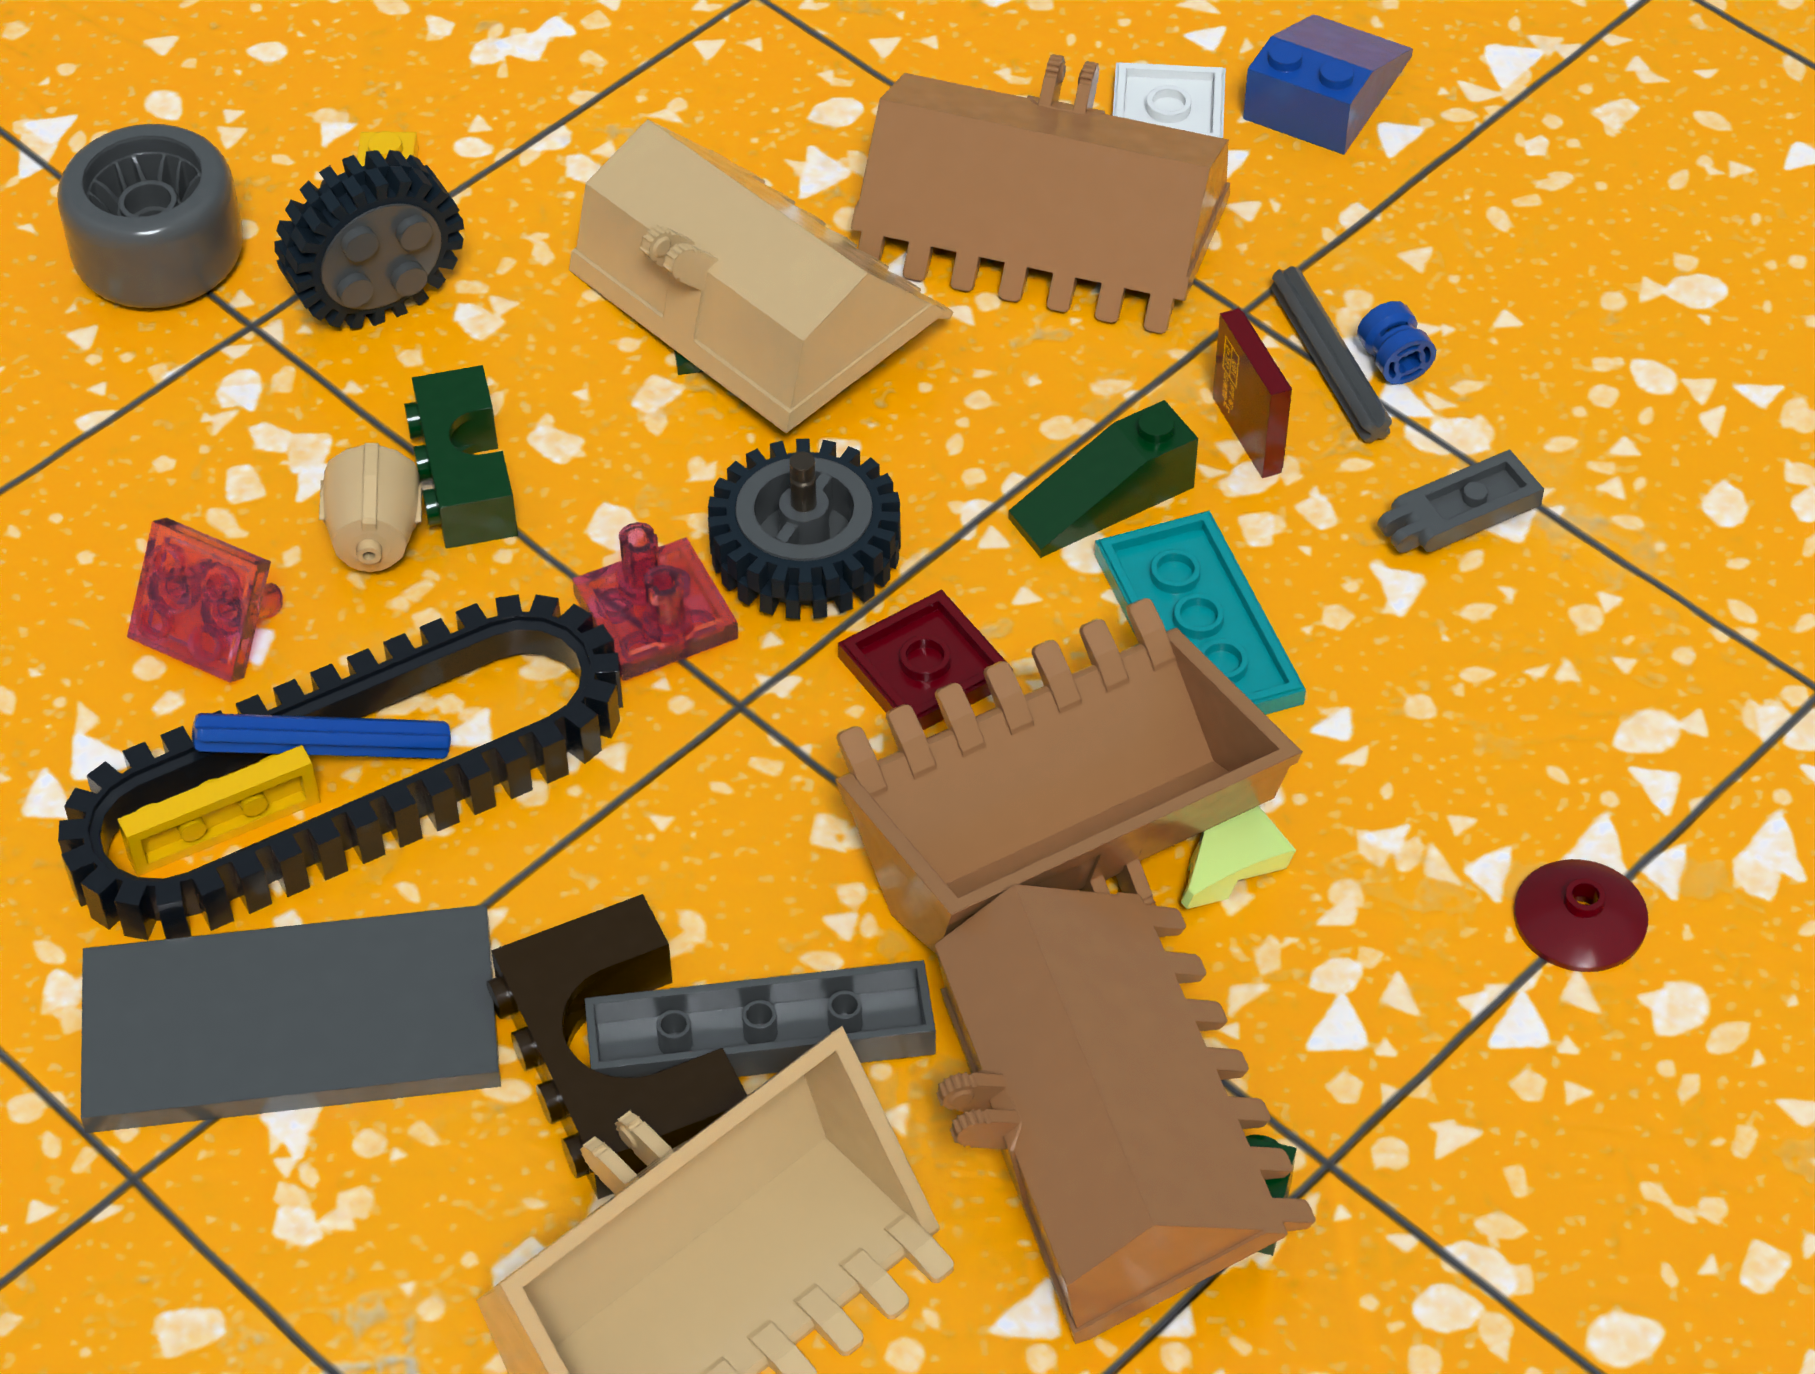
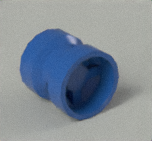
[1357,301,1437,384]

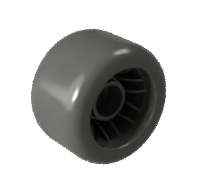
[57,124,243,308]

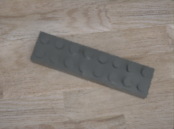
[584,960,936,1078]

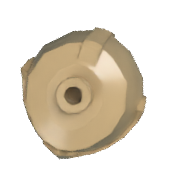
[319,443,422,572]

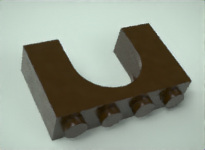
[486,894,747,1199]

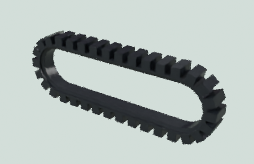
[58,594,623,940]

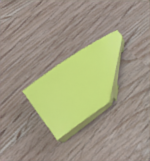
[1181,806,1296,909]

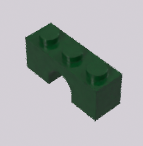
[404,365,518,549]

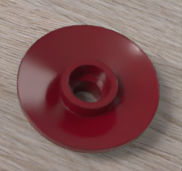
[1514,859,1648,972]

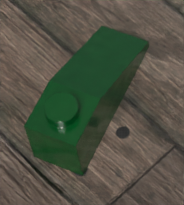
[1008,400,1198,558]

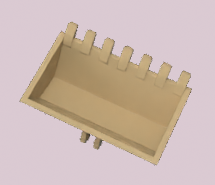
[569,119,954,433]
[476,1026,954,1374]

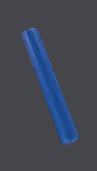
[192,713,451,759]

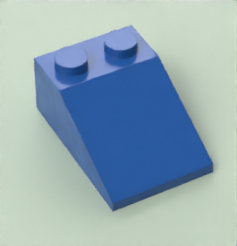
[1243,14,1413,155]

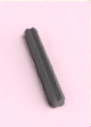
[1271,266,1392,443]

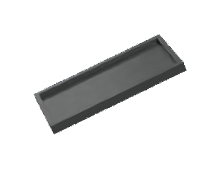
[81,905,501,1133]

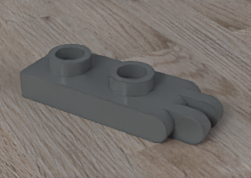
[1377,449,1544,553]

